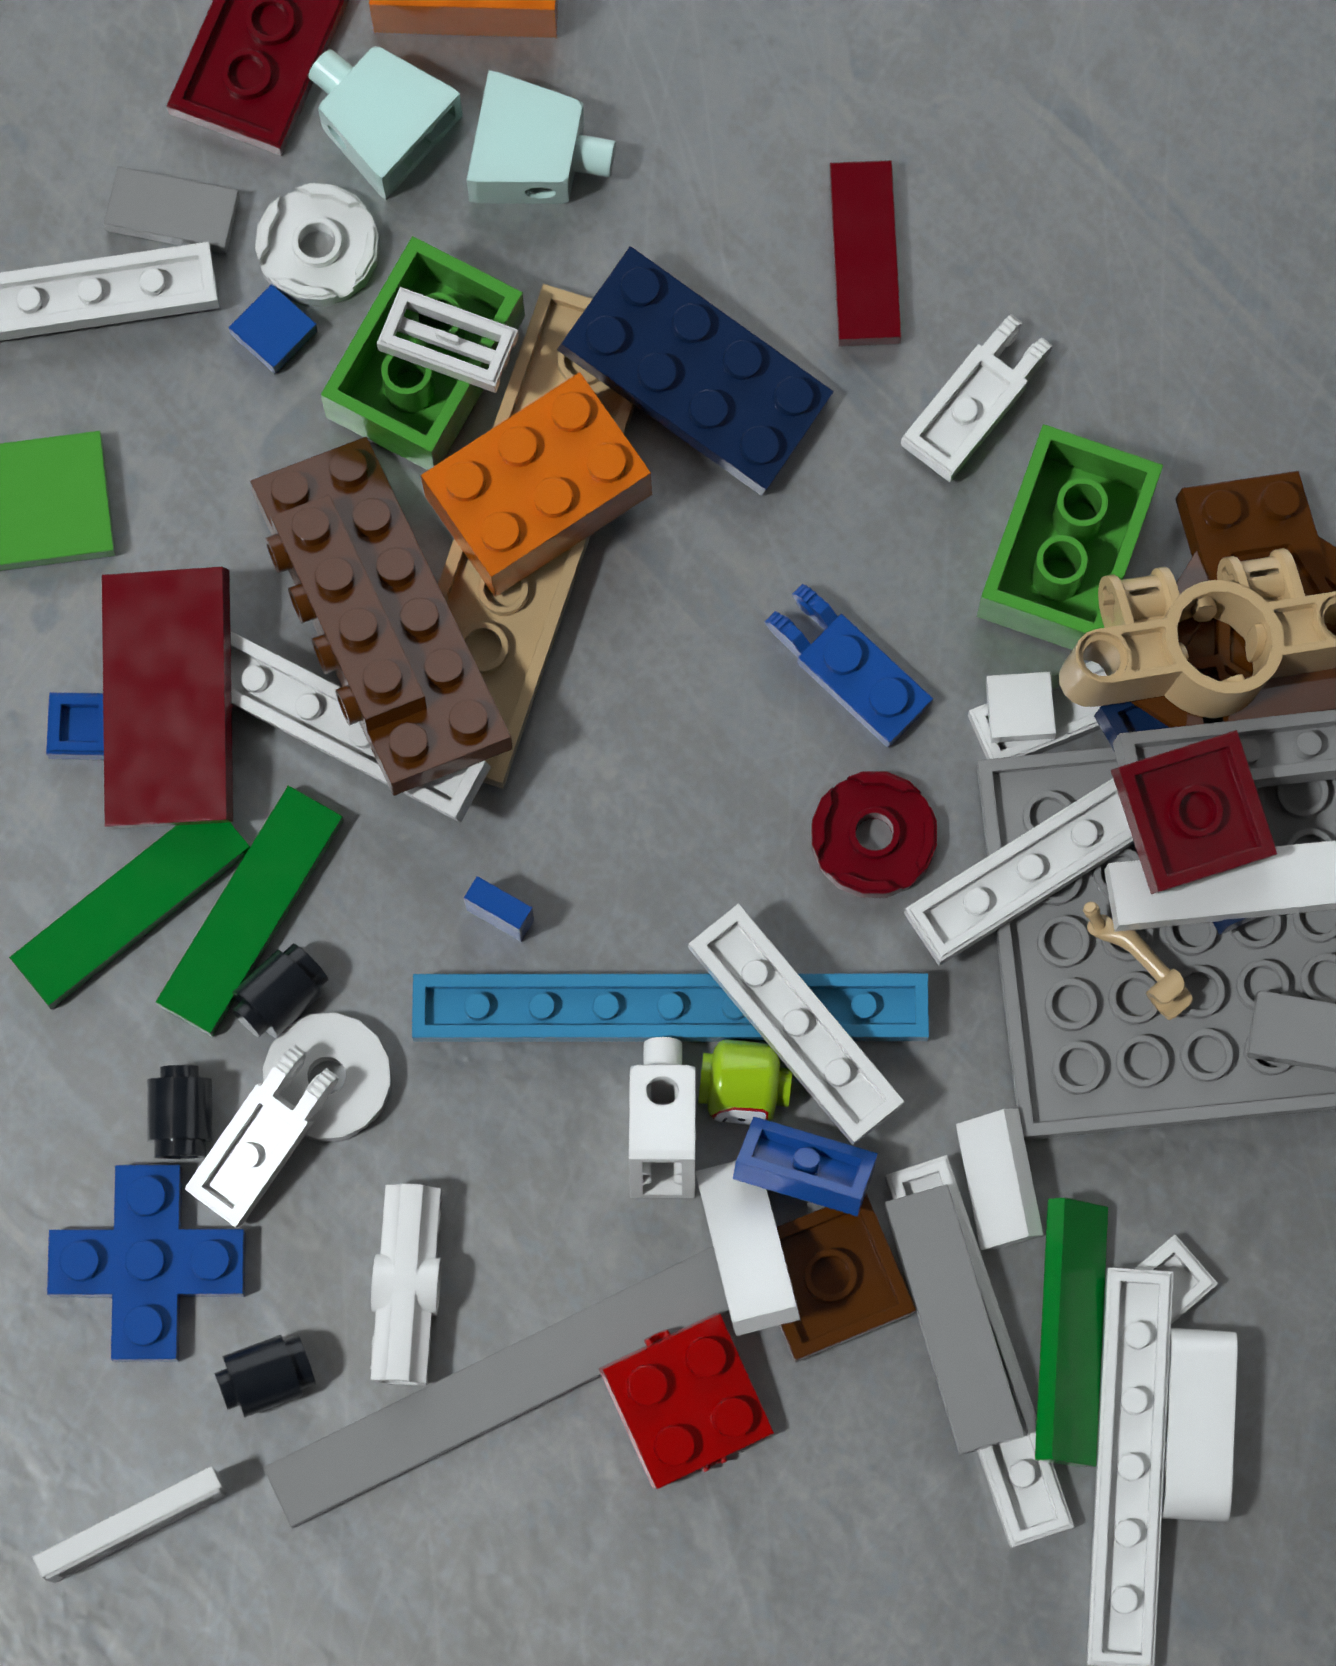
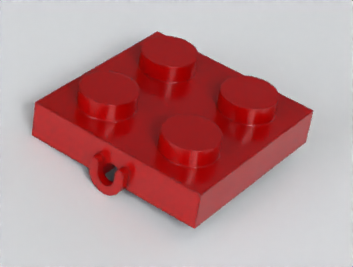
[598,1313,774,1489]

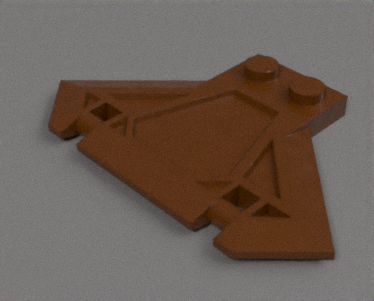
[1129,471,1336,728]

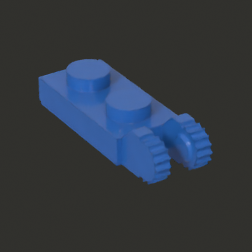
[765,584,933,748]

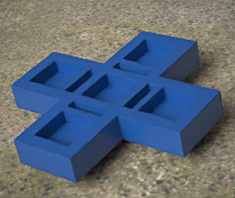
[47,1165,246,1362]

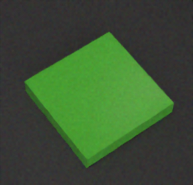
[0,431,116,571]

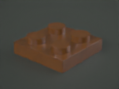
[777,1193,916,1363]

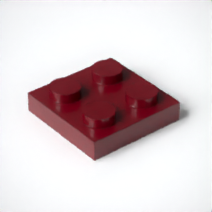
[1111,730,1277,895]

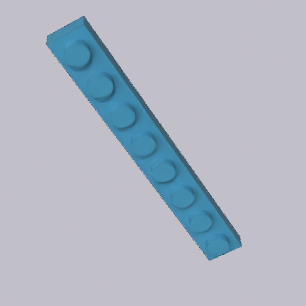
[412,973,929,1042]

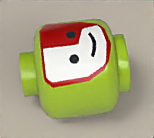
[698,1039,792,1125]

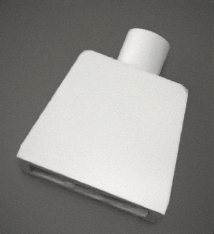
[629,1037,695,1198]

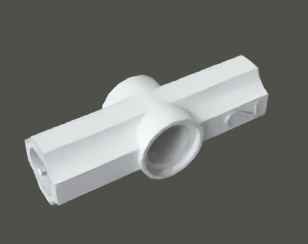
[370,1183,443,1386]

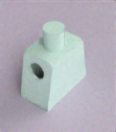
[308,46,463,200]
[466,70,616,204]

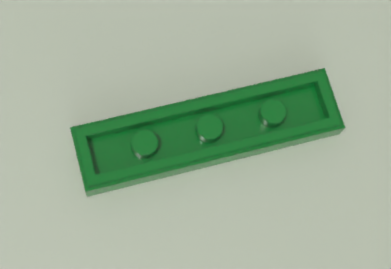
[156,785,344,1037]
[9,823,250,1010]
[1035,1197,1108,1467]

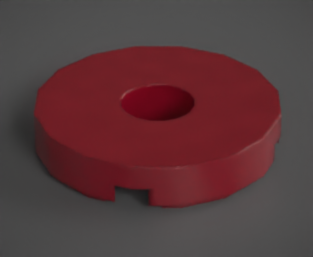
[811,771,937,898]

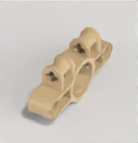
[1059,548,1336,718]

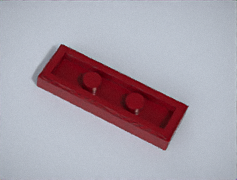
[829,160,901,347]

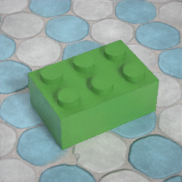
[321,236,525,470]
[977,424,1163,650]

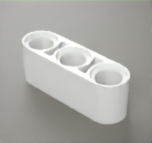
[1161,1328,1238,1522]

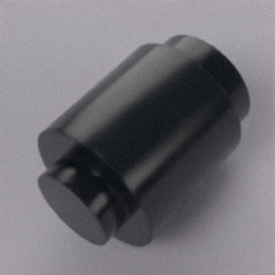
[232,943,328,1038]
[147,1065,212,1159]
[214,1335,316,1418]

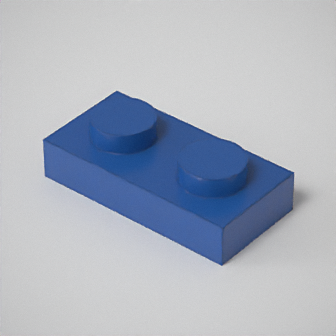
[733,1117,878,1217]

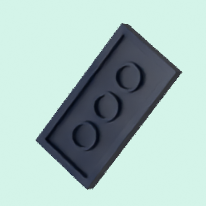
[557,246,834,495]

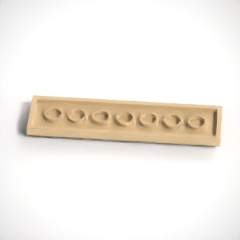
[438,284,635,789]

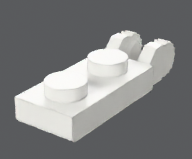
[901,314,1053,482]
[185,1044,339,1227]

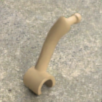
[1083,902,1193,1020]

